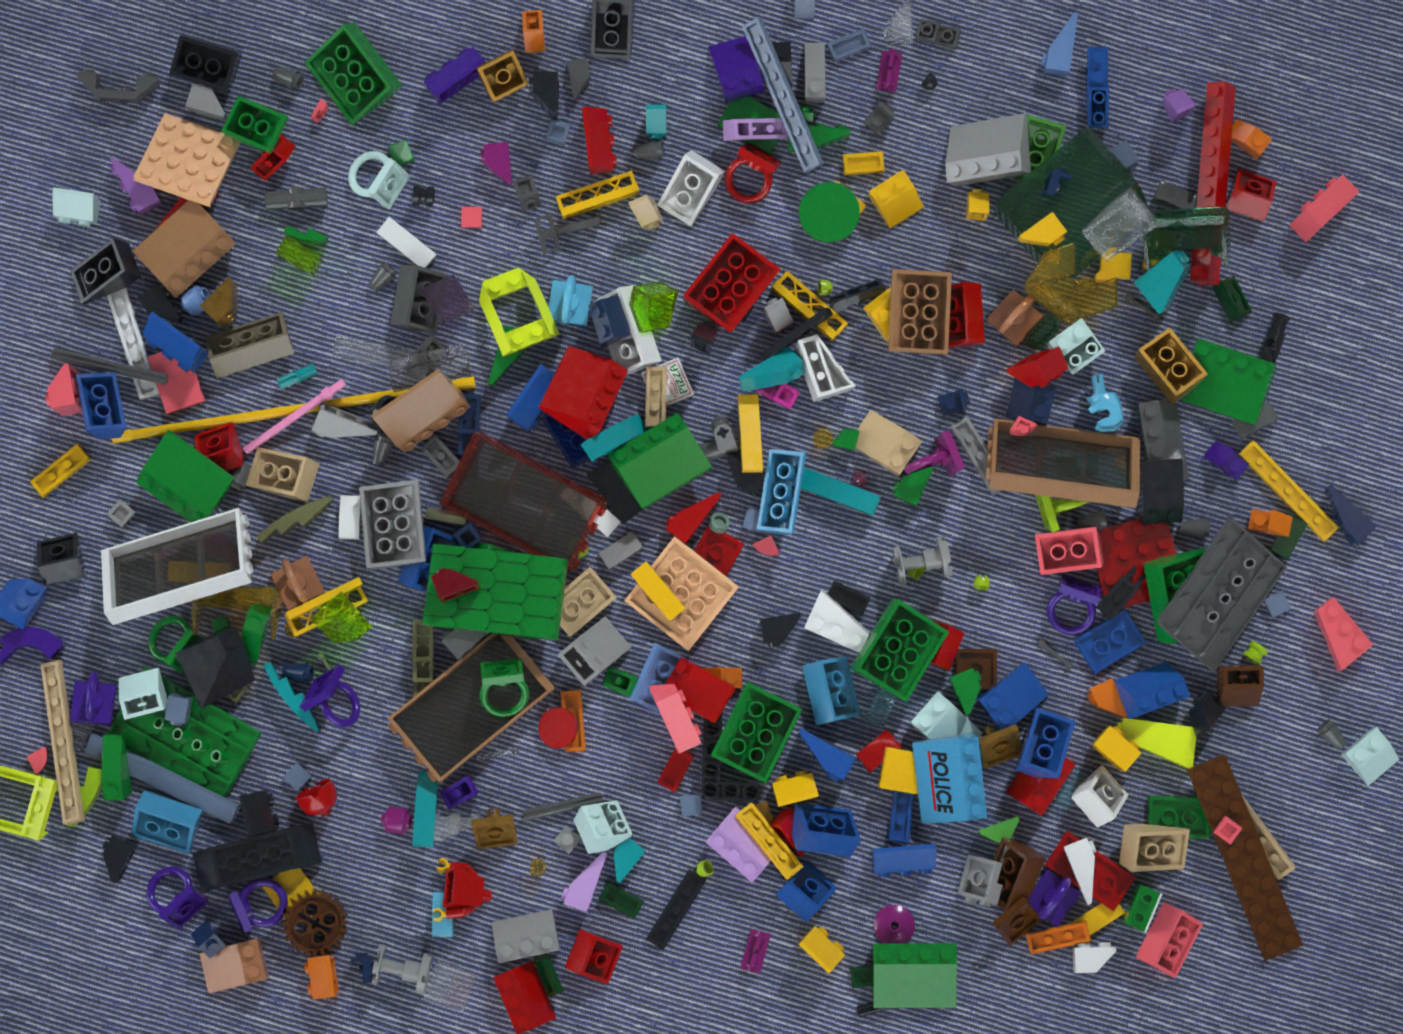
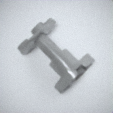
[893,536,953,585]
[371,944,433,995]

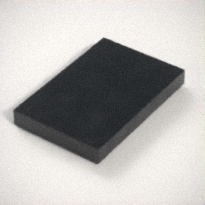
[587,459,649,525]

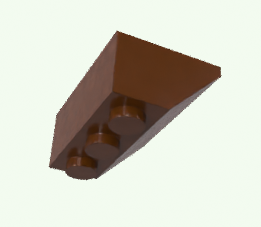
[993,837,1046,911]

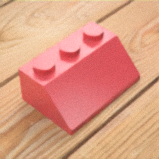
[45,364,82,416]
[1035,527,1104,575]
[648,684,702,754]
[1136,902,1203,979]

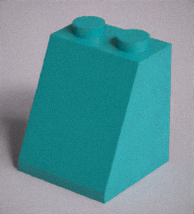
[1134,249,1191,314]

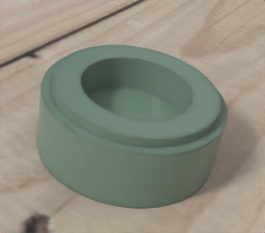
[708,513,730,534]

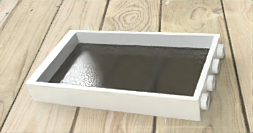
[101,508,253,625]

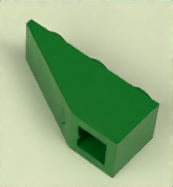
[788,124,851,153]

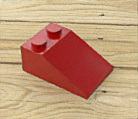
[665,657,736,724]

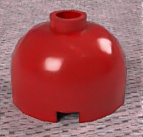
[295,778,338,817]

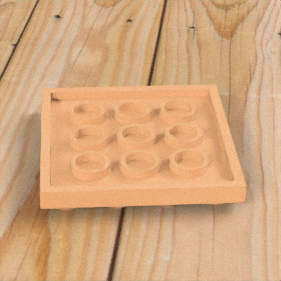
[134,113,240,207]
[624,536,739,651]

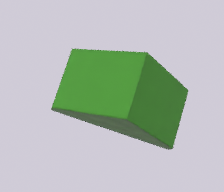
[978,816,1019,844]

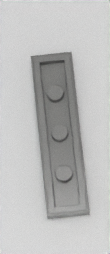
[950,416,1003,496]

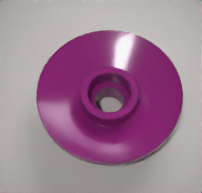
[874,905,915,944]

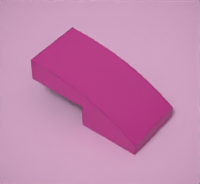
[754,384,800,410]

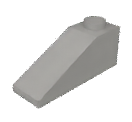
[804,43,826,103]
[312,403,378,438]

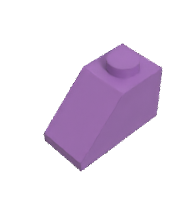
[1162,89,1195,123]

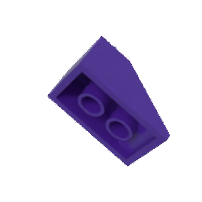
[708,36,764,103]

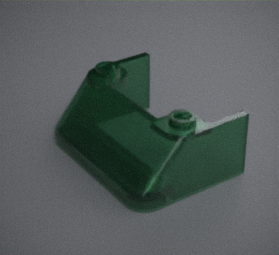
[1143,207,1231,270]

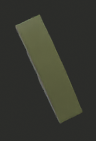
[256,496,335,544]
[412,620,434,705]

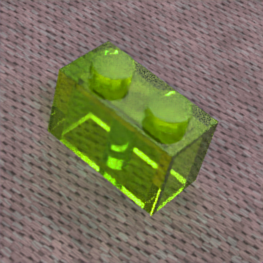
[276,236,323,277]

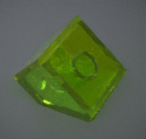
[629,281,678,333]
[310,591,373,644]

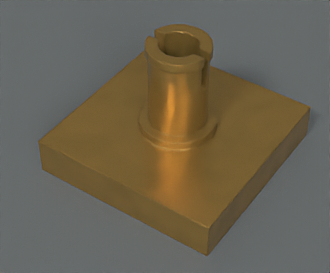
[978,724,1022,769]
[472,808,518,850]

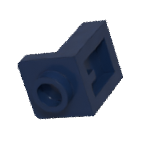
[1042,168,1072,197]
[937,388,970,417]
[351,953,374,983]

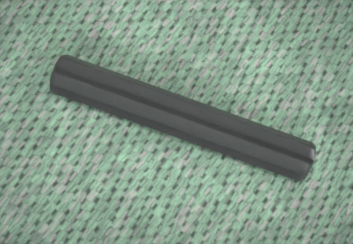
[522,793,603,821]

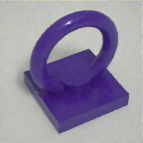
[1047,573,1101,635]
[299,664,360,727]
[70,671,117,726]
[146,867,209,930]
[1028,869,1081,927]
[227,878,288,935]

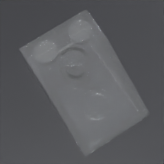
[1081,187,1156,262]

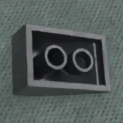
[591,0,635,59]
[70,238,141,305]
[1137,458,1184,525]

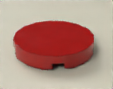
[538,707,579,749]

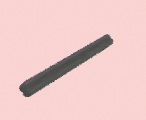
[51,348,168,385]

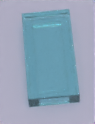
[1053,767,1089,811]

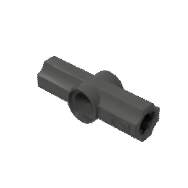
[265,187,328,211]

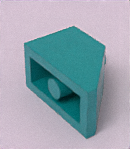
[646,105,667,140]
[613,838,646,883]

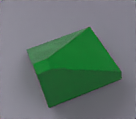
[832,428,860,451]

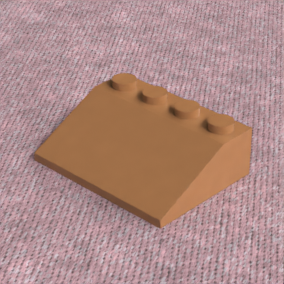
[132,200,236,298]
[888,269,952,355]
[371,369,471,453]

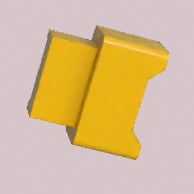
[1094,246,1132,284]

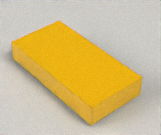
[842,151,885,176]

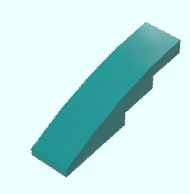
[581,414,649,462]
[801,468,881,516]
[263,662,321,732]
[412,771,439,848]

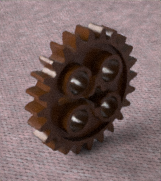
[280,888,348,957]

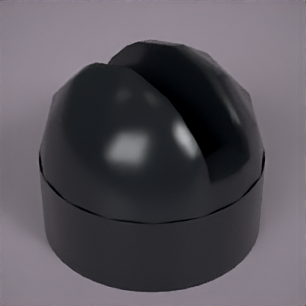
[920,73,938,90]

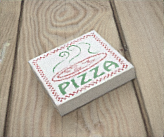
[641,357,694,407]

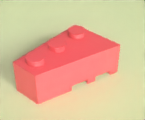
[1289,175,1360,242]
[1313,597,1373,672]

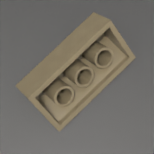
[205,312,294,378]

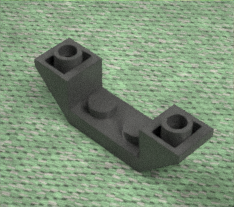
[76,69,160,104]

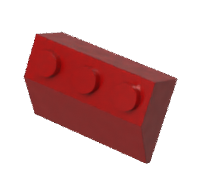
[582,107,617,175]
[948,282,985,348]
[1005,757,1076,816]
[493,960,556,1034]

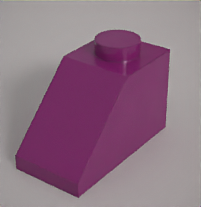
[480,142,513,186]

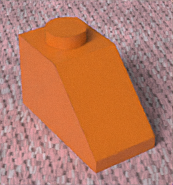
[522,10,545,53]
[1231,119,1272,160]
[1087,679,1127,718]

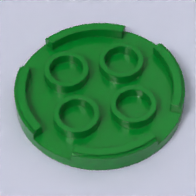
[799,182,860,243]

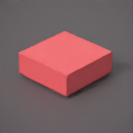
[461,207,482,228]
[1213,816,1242,845]

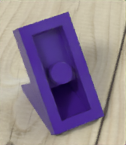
[1203,440,1249,481]
[439,775,478,810]

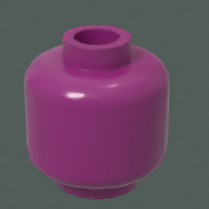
[381,806,412,834]

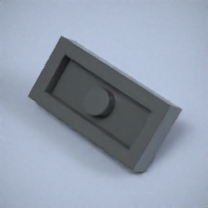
[420,435,463,479]

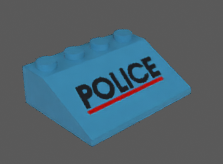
[912,733,987,824]

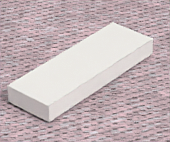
[377,217,437,268]

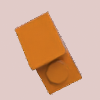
[1248,509,1293,537]
[702,667,742,689]

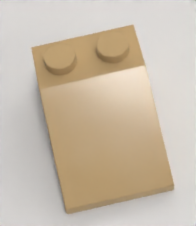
[855,410,922,477]
[246,447,320,503]
[1119,824,1190,872]

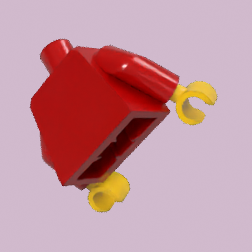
[432,858,492,922]

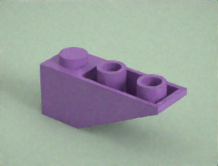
[110,157,162,215]

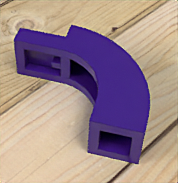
[0,627,67,667]

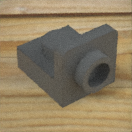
[863,101,895,136]
[512,175,542,211]

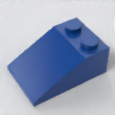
[976,662,1049,730]
[798,728,856,783]

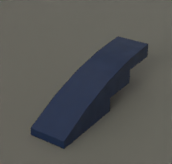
[457,394,481,479]

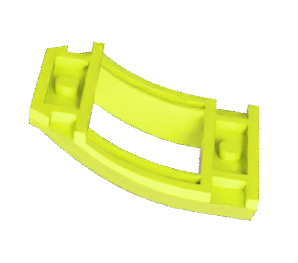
[479,268,560,357]
[0,766,58,841]

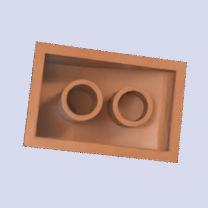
[199,938,269,993]

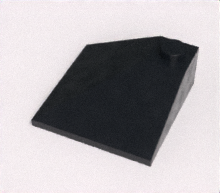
[174,625,255,709]

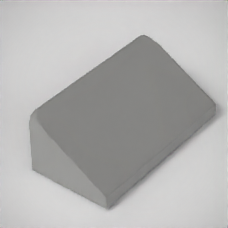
[598,531,643,570]

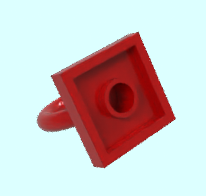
[725,143,782,203]

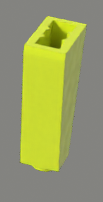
[1117,718,1196,769]

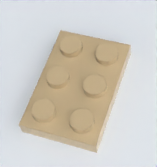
[560,567,617,638]

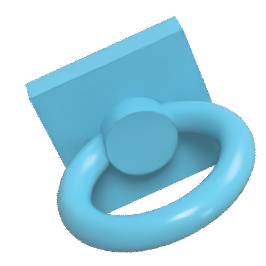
[549,275,593,327]

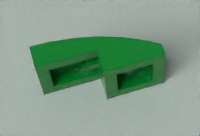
[284,225,329,245]

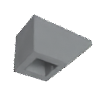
[764,298,794,335]

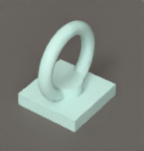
[348,151,410,210]

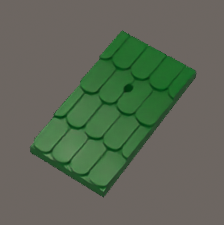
[423,544,568,641]
[107,666,263,798]

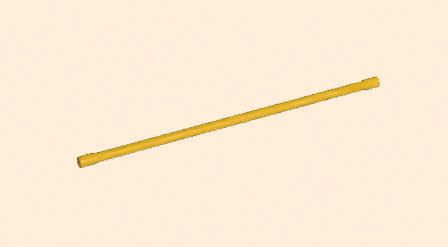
[112,376,476,444]

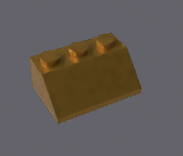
[1135,328,1208,405]

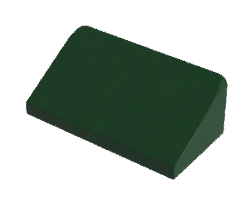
[1212,276,1253,322]

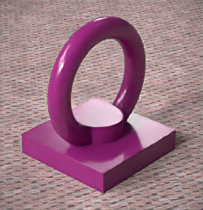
[904,430,965,477]

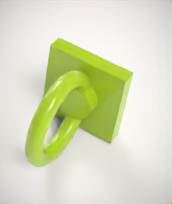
[1035,495,1088,532]

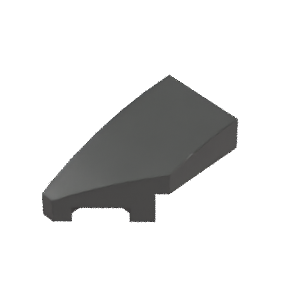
[567,58,590,101]

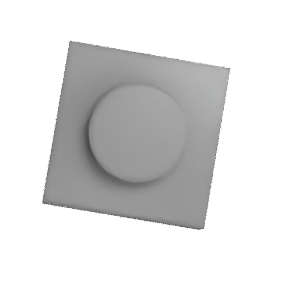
[106,499,136,528]
[554,825,581,854]

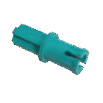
[277,363,318,389]

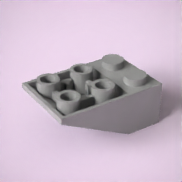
[558,616,632,687]

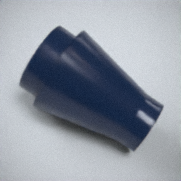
[282,663,314,683]

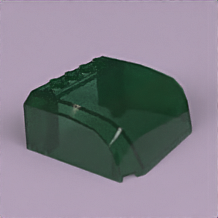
[995,127,1147,281]

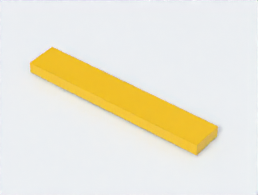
[1238,440,1339,542]

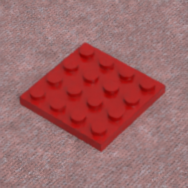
[1095,518,1177,608]

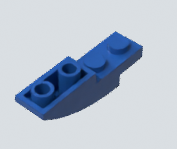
[1086,47,1109,128]

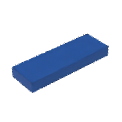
[888,790,914,843]

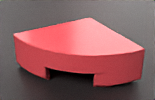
[311,99,329,123]
[1009,416,1037,436]
[753,535,780,556]
[27,747,48,775]

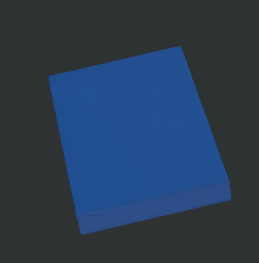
[1073,608,1147,675]

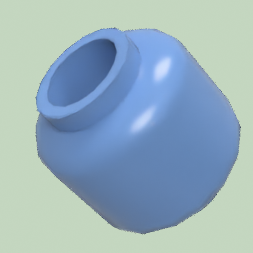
[180,286,210,316]

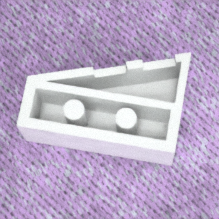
[794,335,856,402]
[804,589,869,652]

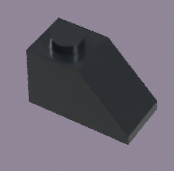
[760,612,801,648]
[1189,691,1226,739]
[102,835,137,883]

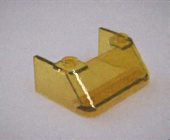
[1025,243,1118,322]
[191,585,283,640]

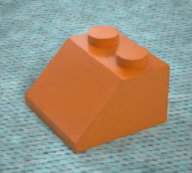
[304,954,340,999]

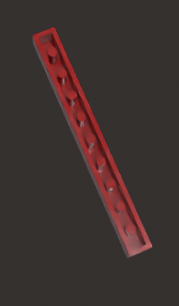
[1190,81,1236,286]

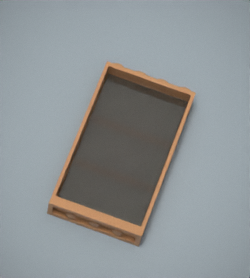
[985,418,1140,508]
[387,633,555,783]

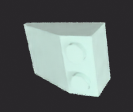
[910,691,982,740]

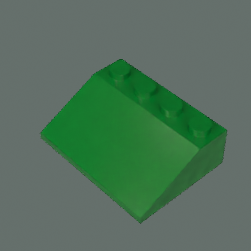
[304,23,403,125]
[1180,338,1277,426]
[608,413,712,510]
[136,430,235,523]
[1144,548,1207,644]
[850,599,949,702]
[711,682,802,783]
[872,943,957,1008]

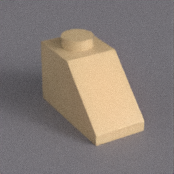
[629,195,663,231]

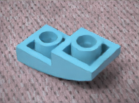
[432,892,454,937]

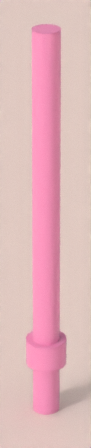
[243,379,346,454]

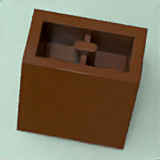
[1217,665,1264,707]

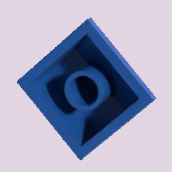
[0,578,47,630]
[776,860,837,923]

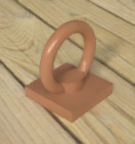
[986,289,1043,347]
[271,556,326,611]

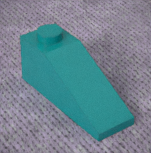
[739,346,804,392]

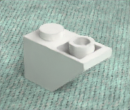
[1072,942,1116,973]

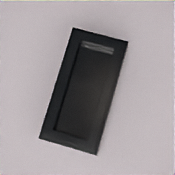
[828,580,871,616]

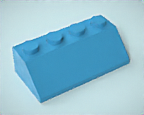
[757,449,806,535]

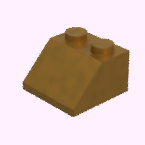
[476,49,529,102]
[200,277,237,329]

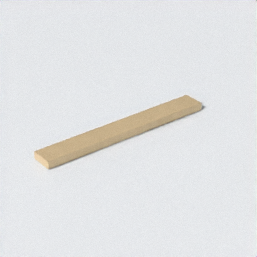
[40,660,85,825]

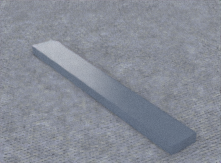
[742,17,824,173]
[84,733,239,824]

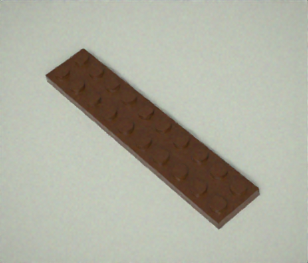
[1186,754,1303,961]

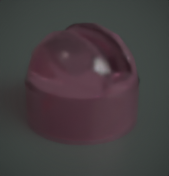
[850,470,867,487]

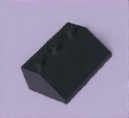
[169,35,242,92]

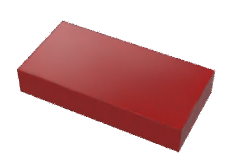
[657,748,694,792]

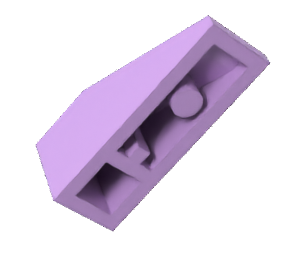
[723,118,789,141]
[561,852,608,912]

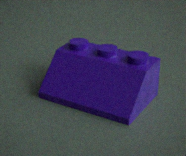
[423,47,486,105]

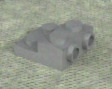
[957,854,1003,908]

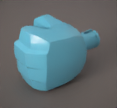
[1086,374,1123,433]

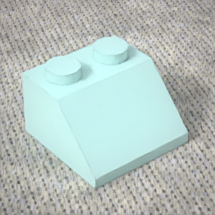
[53,187,101,227]
[1341,727,1399,786]

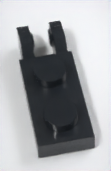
[829,279,886,313]
[1096,565,1146,620]

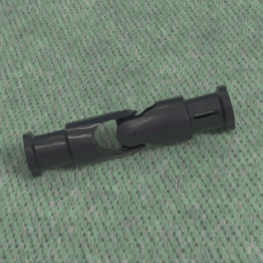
[1260,312,1291,364]

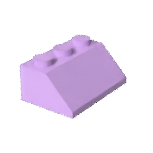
[706,806,771,882]

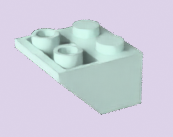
[1046,318,1105,375]
[119,668,168,720]
[573,801,632,854]

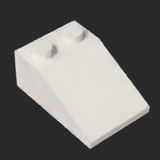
[657,150,726,226]

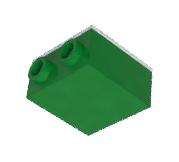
[1120,884,1162,932]

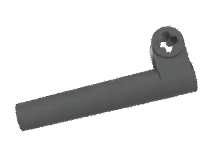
[699,416,739,461]

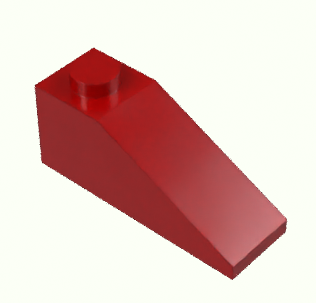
[665,492,722,544]

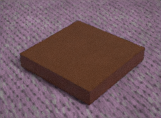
[955,649,997,690]
[992,896,1041,946]

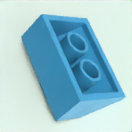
[802,656,861,726]
[131,791,202,854]

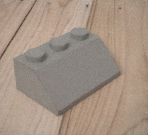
[492,909,561,963]

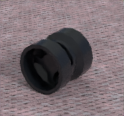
[412,185,435,207]

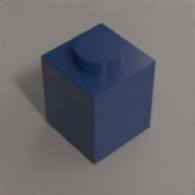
[453,519,483,548]
[191,921,226,959]

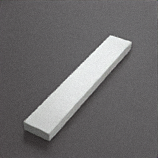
[107,288,160,400]

